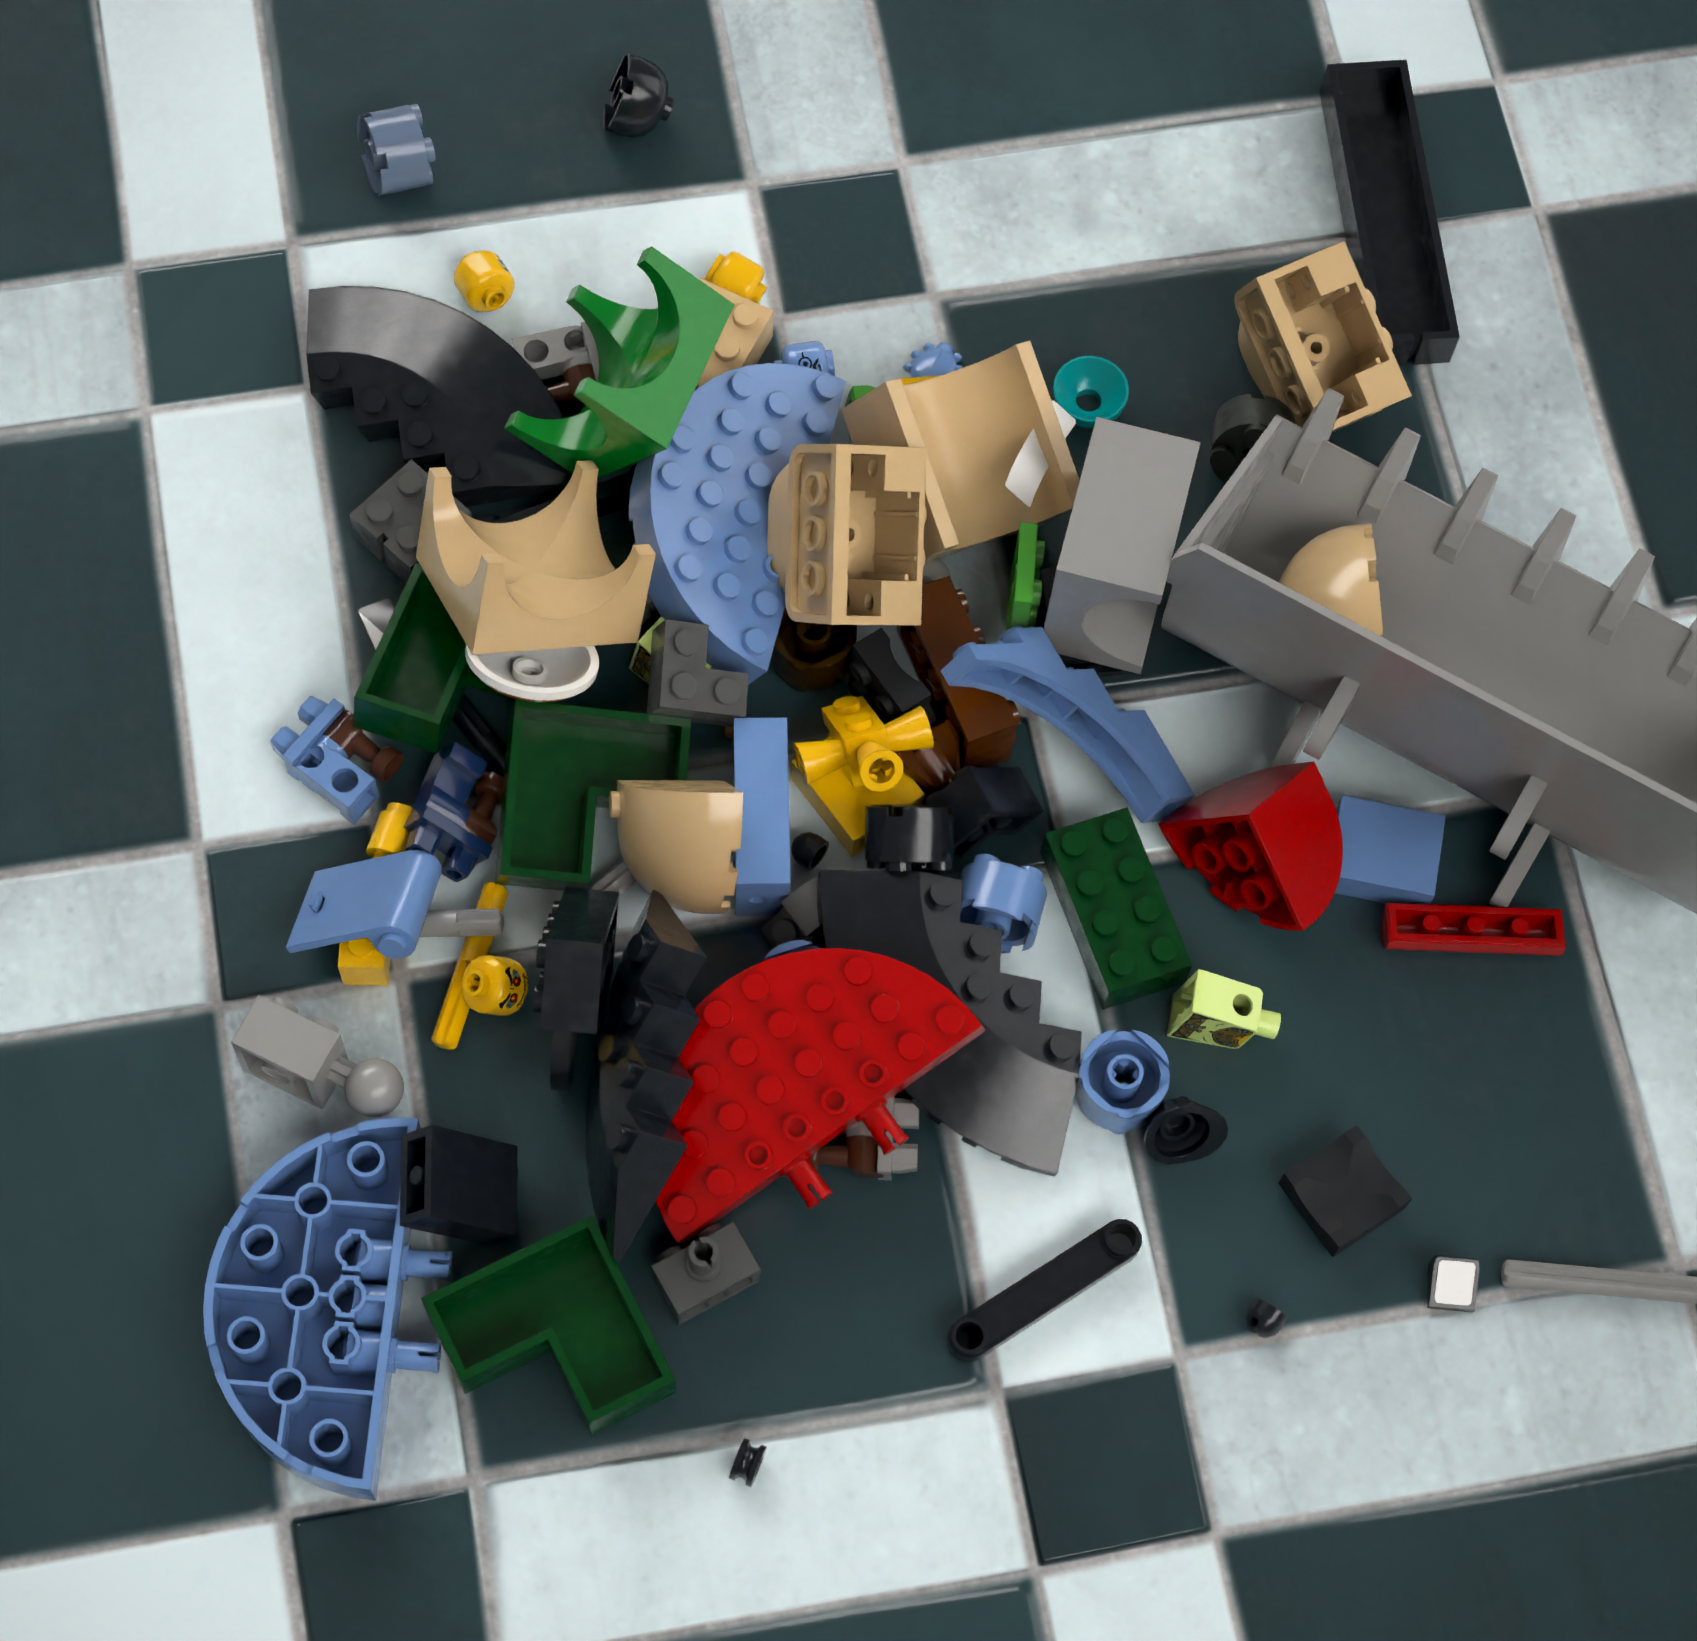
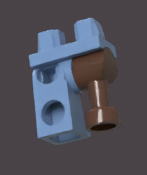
[270,696,404,825]

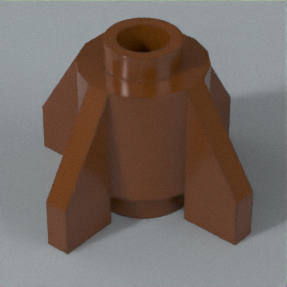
[895,719,961,793]

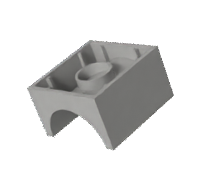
[1044,417,1201,674]

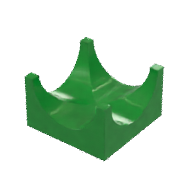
[504,246,735,478]

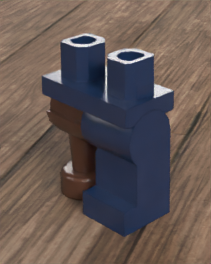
[403,742,504,882]

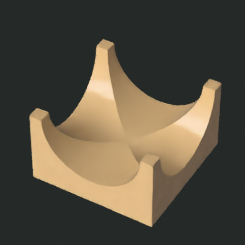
[416,460,656,655]

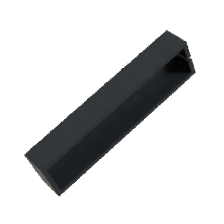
[1319,60,1460,366]

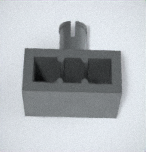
[651,1222,761,1325]

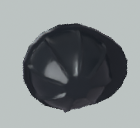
[1143,1096,1228,1164]

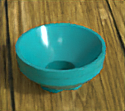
[1053,356,1129,428]

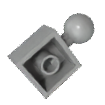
[231,995,404,1117]

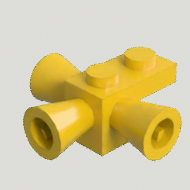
[793,696,934,792]

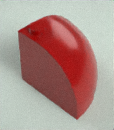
[1158,761,1343,931]

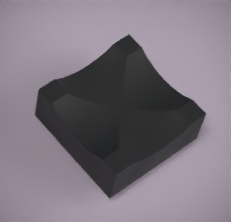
[848,627,932,725]
[1278,1125,1412,1257]

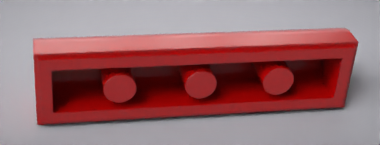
[1381,903,1566,956]

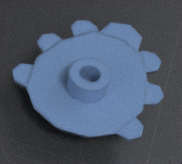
[903,343,963,378]

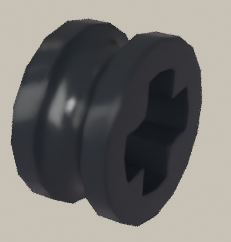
[729,1438,767,1487]

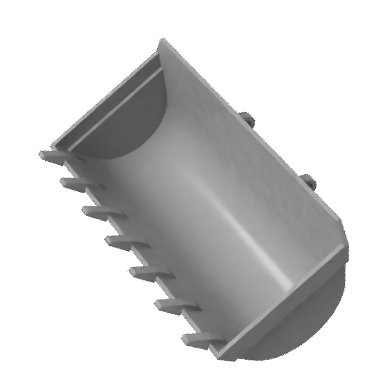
[1161,388,1697,914]

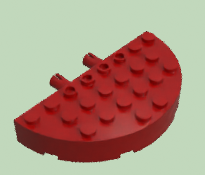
[656,948,986,1244]

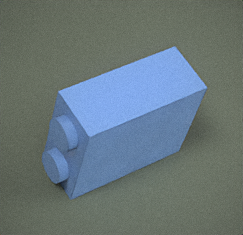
[1335,795,1446,904]

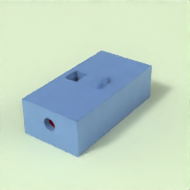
[733,718,791,916]

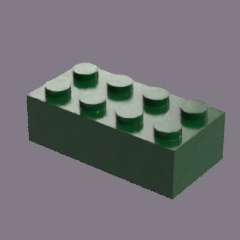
[1040,807,1192,1010]

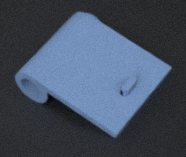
[286,850,442,959]

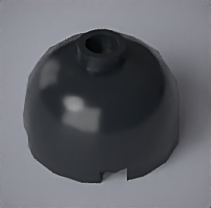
[602,53,674,138]

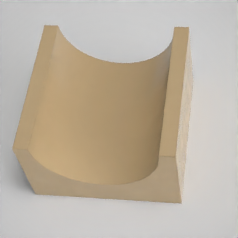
[841,340,1080,562]

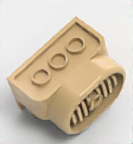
[1234,241,1412,432]
[767,444,927,625]

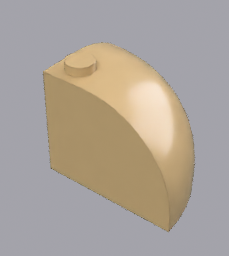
[1279,523,1383,637]
[609,780,743,914]

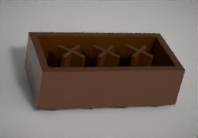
[896,576,1020,768]

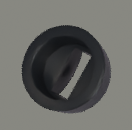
[791,832,829,871]
[1246,1298,1288,1338]

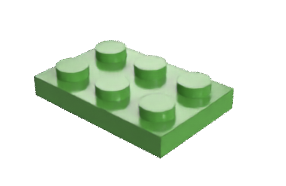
[1006,522,1045,631]

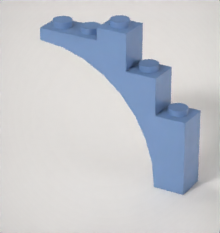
[941,626,1195,823]

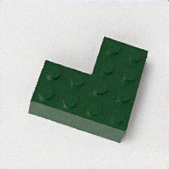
[353,563,553,754]
[494,699,691,891]
[421,1215,676,1435]

